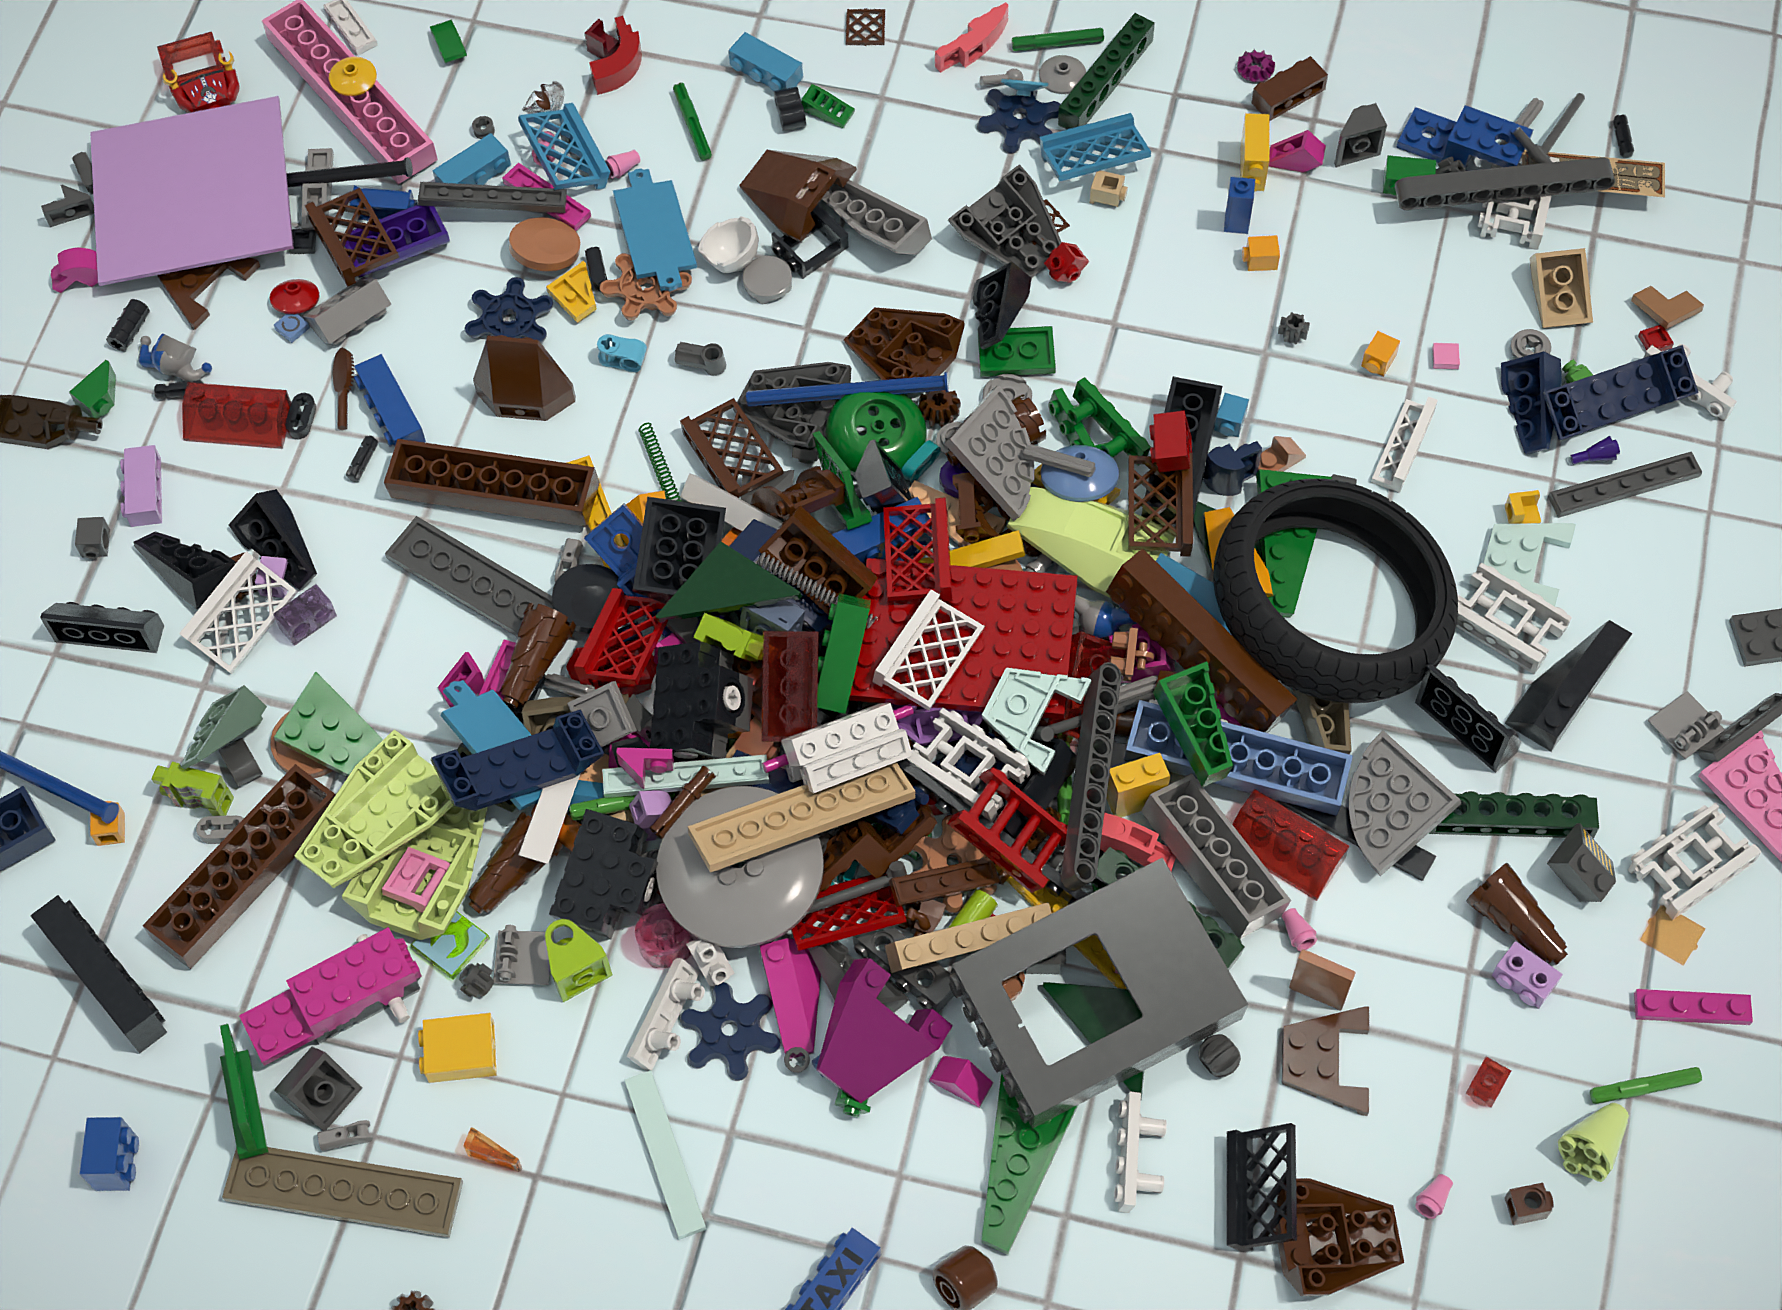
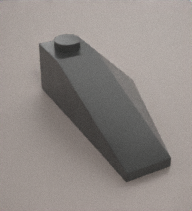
[802,933,909,1013]

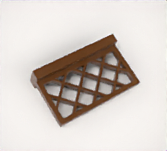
[304,188,400,287]
[680,398,784,498]
[1128,453,1193,557]

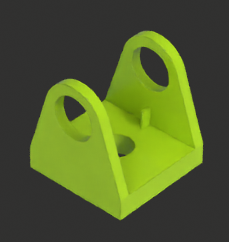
[545,919,613,1003]

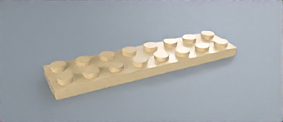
[688,762,915,873]

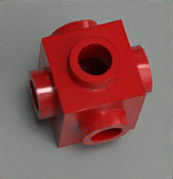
[1044,242,1089,283]

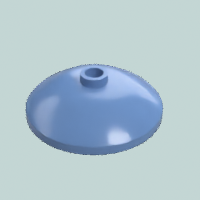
[1041,445,1119,502]

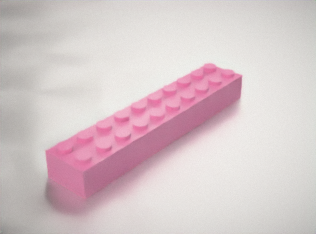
[262,0,438,185]

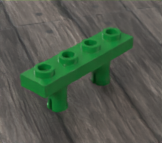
[1067,377,1151,466]
[1048,388,1118,456]

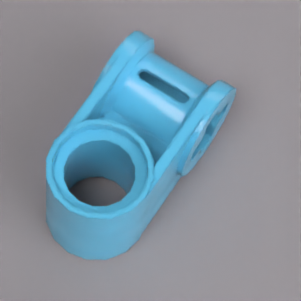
[597,334,647,372]

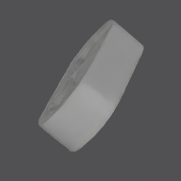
[196,815,244,844]

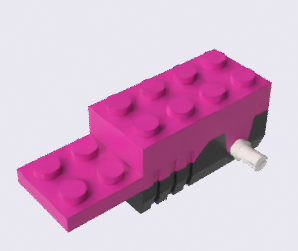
[239,927,422,1066]

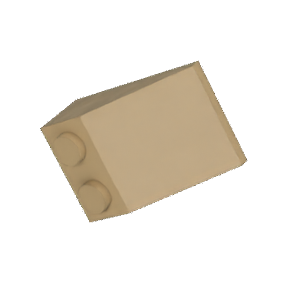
[1529,248,1593,328]

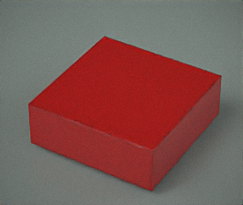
[1638,325,1674,352]

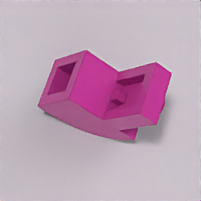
[51,248,98,293]

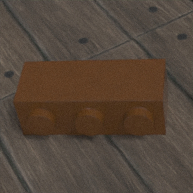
[1251,56,1328,121]

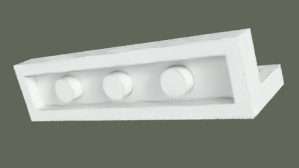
[1371,396,1438,493]

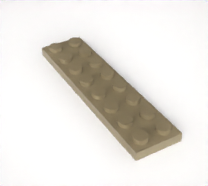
[222,1147,463,1238]

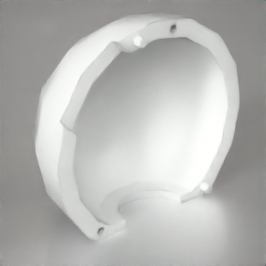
[698,216,759,273]

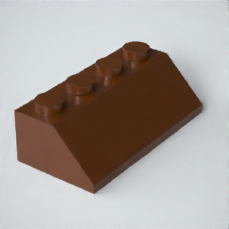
[758,505,878,616]

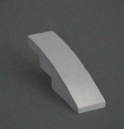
[301,148,334,230]

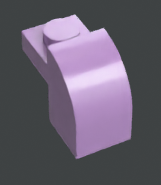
[629,790,672,841]

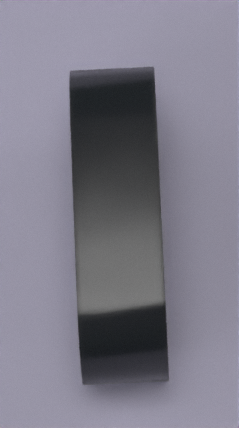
[285,393,317,439]

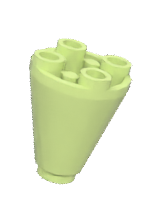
[1558,1103,1629,1182]

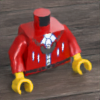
[163,51,240,113]

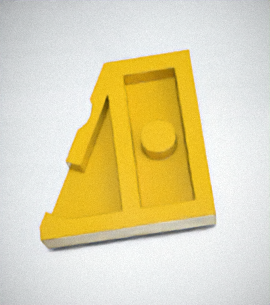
[546,261,597,323]

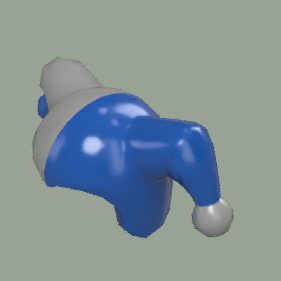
[138,334,212,384]
[1075,595,1137,638]

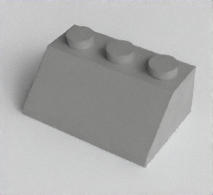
[302,277,391,345]

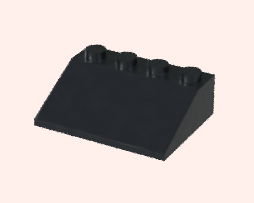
[633,496,726,615]
[1415,663,1522,773]

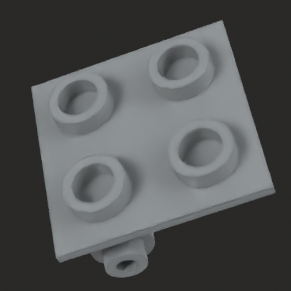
[1648,691,1725,759]
[493,925,554,985]

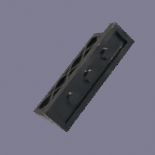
[1227,1123,1297,1252]

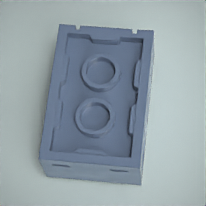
[739,600,805,668]

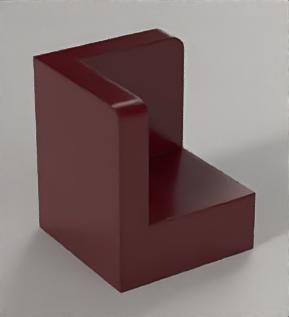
[584,19,620,59]

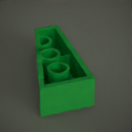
[810,593,871,714]
[1153,661,1233,787]

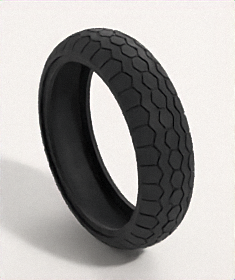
[1213,479,1458,703]

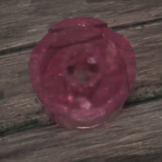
[635,904,694,968]

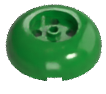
[825,391,927,476]

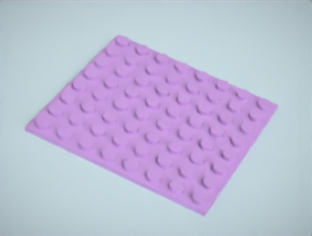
[90,96,294,286]

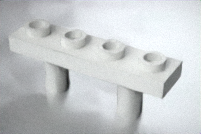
[1643,344,1737,421]
[626,958,705,1071]
[1114,1092,1167,1213]

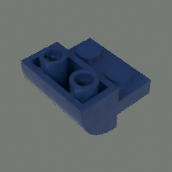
[1203,441,1262,496]

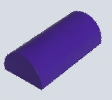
[344,205,450,278]

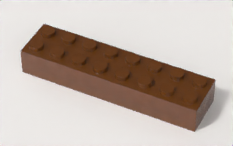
[384,439,600,527]
[1106,548,1297,733]
[142,764,336,969]

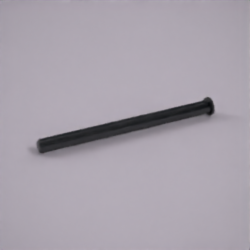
[287,157,413,187]

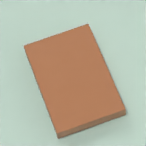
[1289,950,1356,1011]

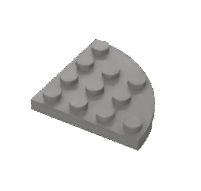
[944,385,1034,521]
[1349,730,1461,876]

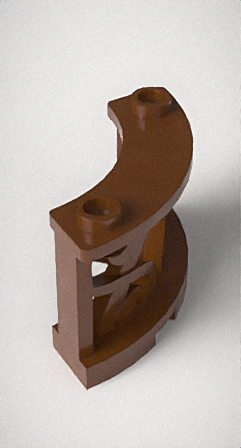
[750,466,845,520]
[953,472,1042,557]

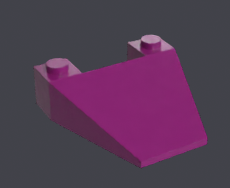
[816,958,953,1103]

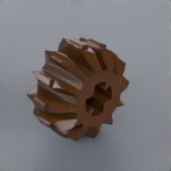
[918,390,961,428]

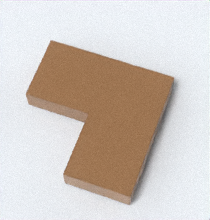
[1631,286,1704,329]

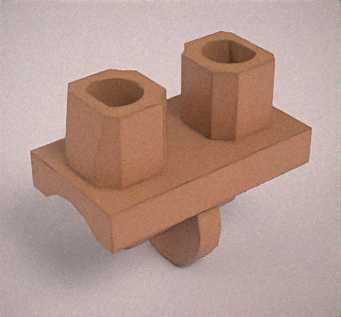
[1110,628,1154,682]

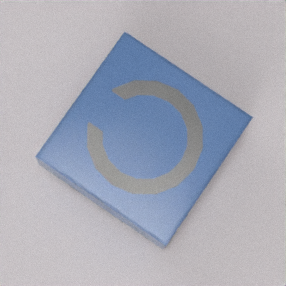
[274,314,310,343]

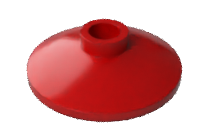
[270,279,320,314]

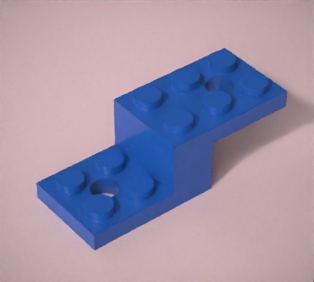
[1396,105,1534,170]
[584,503,703,638]

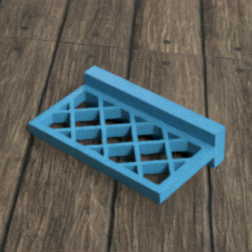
[518,103,611,190]
[1040,113,1151,182]

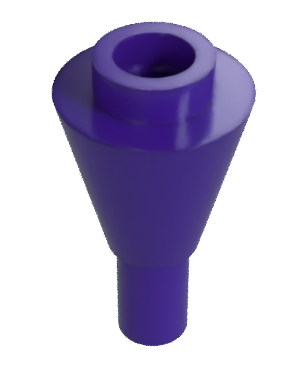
[1570,436,1620,465]

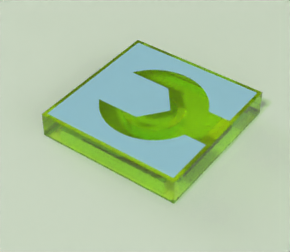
[411,911,490,980]

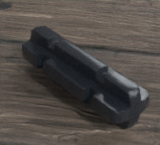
[1613,114,1634,158]
[154,380,205,399]
[346,435,378,481]

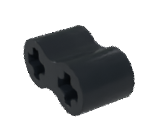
[774,87,806,131]

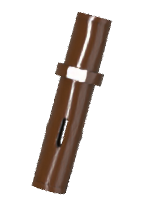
[649,766,716,839]

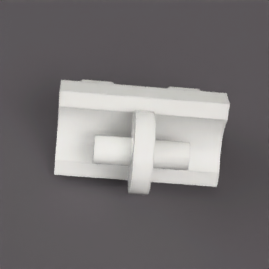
[686,939,735,987]

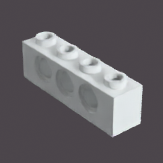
[781,703,899,766]

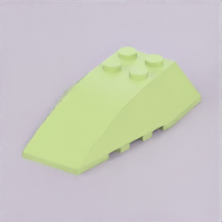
[342,805,488,940]

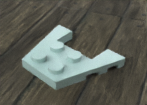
[1483,523,1576,606]
[982,668,1091,775]

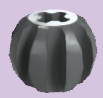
[1198,1034,1241,1077]

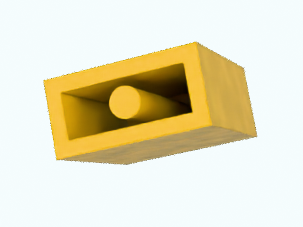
[1240,113,1269,192]
[1106,753,1170,818]
[418,1013,497,1083]

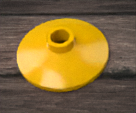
[329,57,377,96]

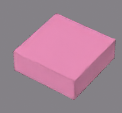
[1432,343,1460,369]

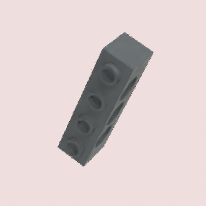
[853,912,954,1013]

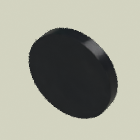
[552,564,627,634]

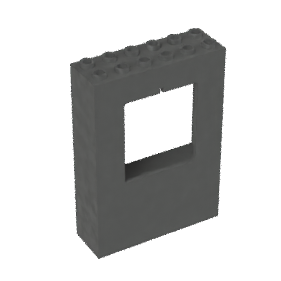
[949,857,1249,1129]

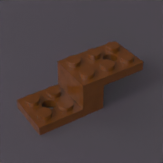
[819,804,938,892]

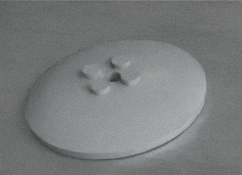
[656,786,824,948]

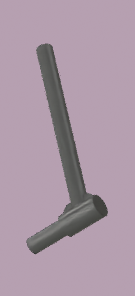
[1512,93,1585,164]
[1031,692,1155,742]
[806,861,914,915]

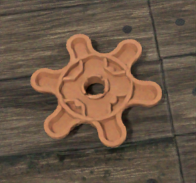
[600,253,692,321]
[910,815,997,913]

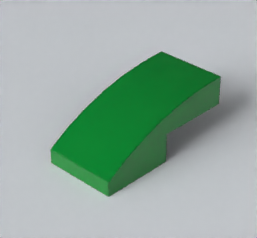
[429,19,467,63]

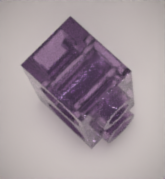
[273,584,337,646]

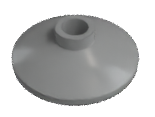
[1039,55,1086,94]

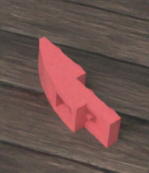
[935,2,1009,73]
[1084,813,1176,871]

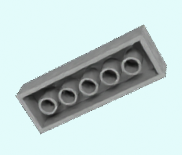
[1141,774,1292,939]

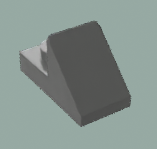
[41,185,94,227]

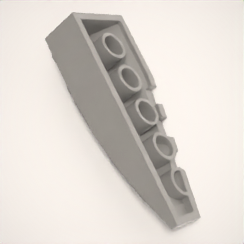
[822,180,932,255]

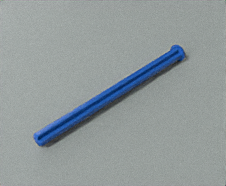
[746,372,949,406]
[0,751,119,823]

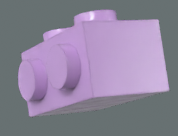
[1492,941,1563,1009]

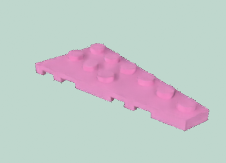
[1698,731,1782,862]

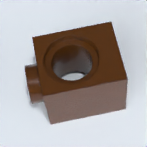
[1504,1182,1554,1225]

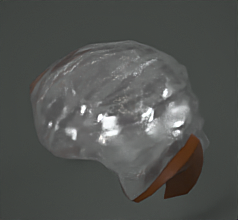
[522,81,565,114]

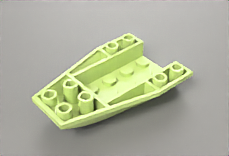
[1007,487,1175,598]
[295,730,453,888]

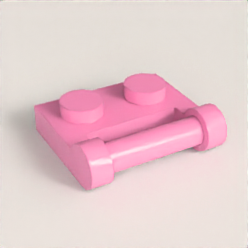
[382,847,451,913]

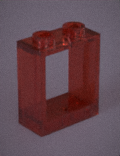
[157,31,227,96]

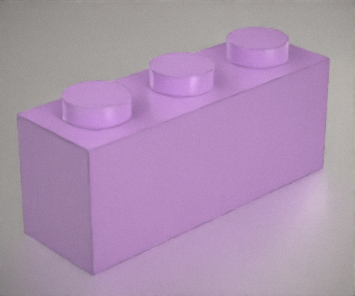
[120,445,162,527]

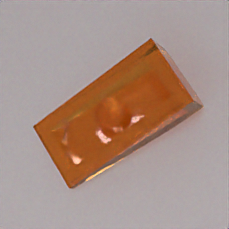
[463,1127,522,1172]

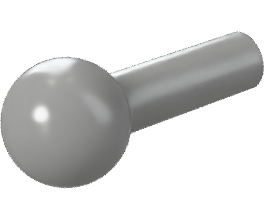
[979,68,1023,86]

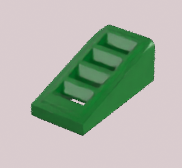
[801,84,855,128]

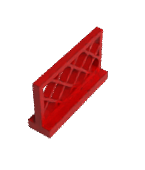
[884,497,953,602]
[574,588,669,685]
[791,874,907,951]

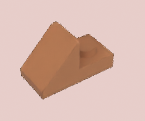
[1258,436,1306,472]

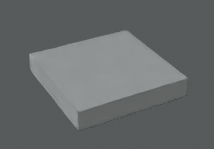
[567,681,637,747]

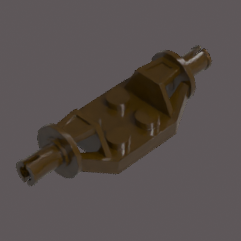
[0,395,103,449]

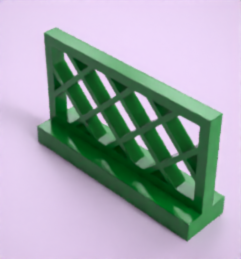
[812,431,872,530]
[220,1023,269,1160]

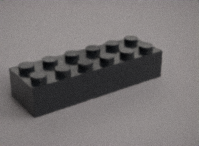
[1141,376,1223,527]
[30,895,168,1054]

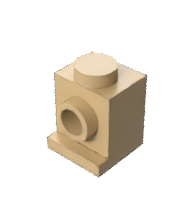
[1090,171,1128,207]

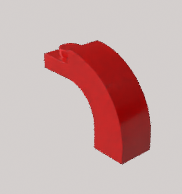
[589,16,642,95]

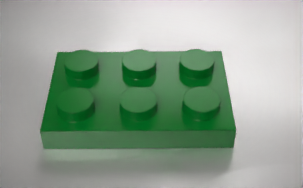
[978,326,1056,377]

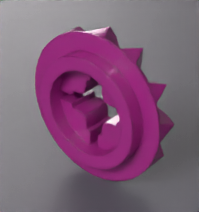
[1237,49,1275,82]

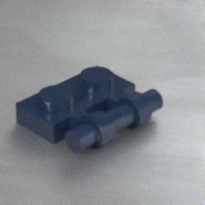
[867,786,929,834]

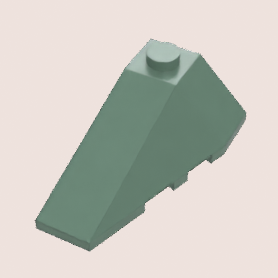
[181,685,267,770]

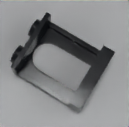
[771,204,849,279]

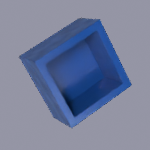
[80,1117,139,1191]

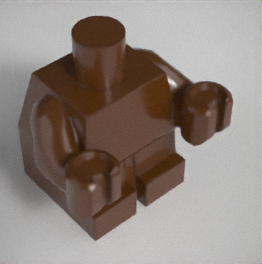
[898,899,946,937]

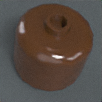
[933,1245,998,1310]

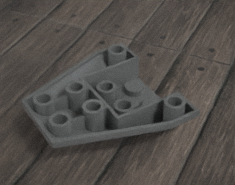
[947,164,1062,278]
[733,362,852,448]

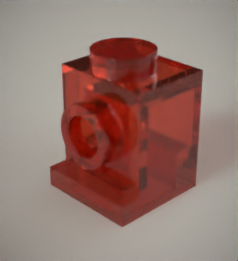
[1466,1057,1512,1108]

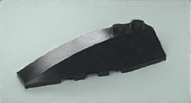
[1505,620,1633,752]

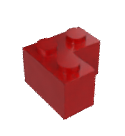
[1149,411,1193,472]

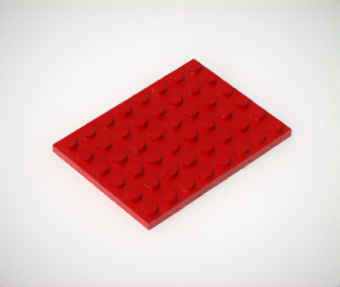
[849,558,1078,719]

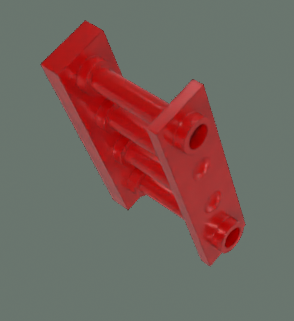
[947,767,1068,893]

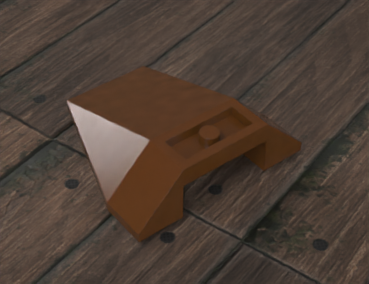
[739,149,857,243]
[844,307,965,380]
[473,335,576,421]
[1274,1178,1405,1296]

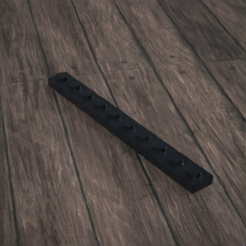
[897,758,1088,905]

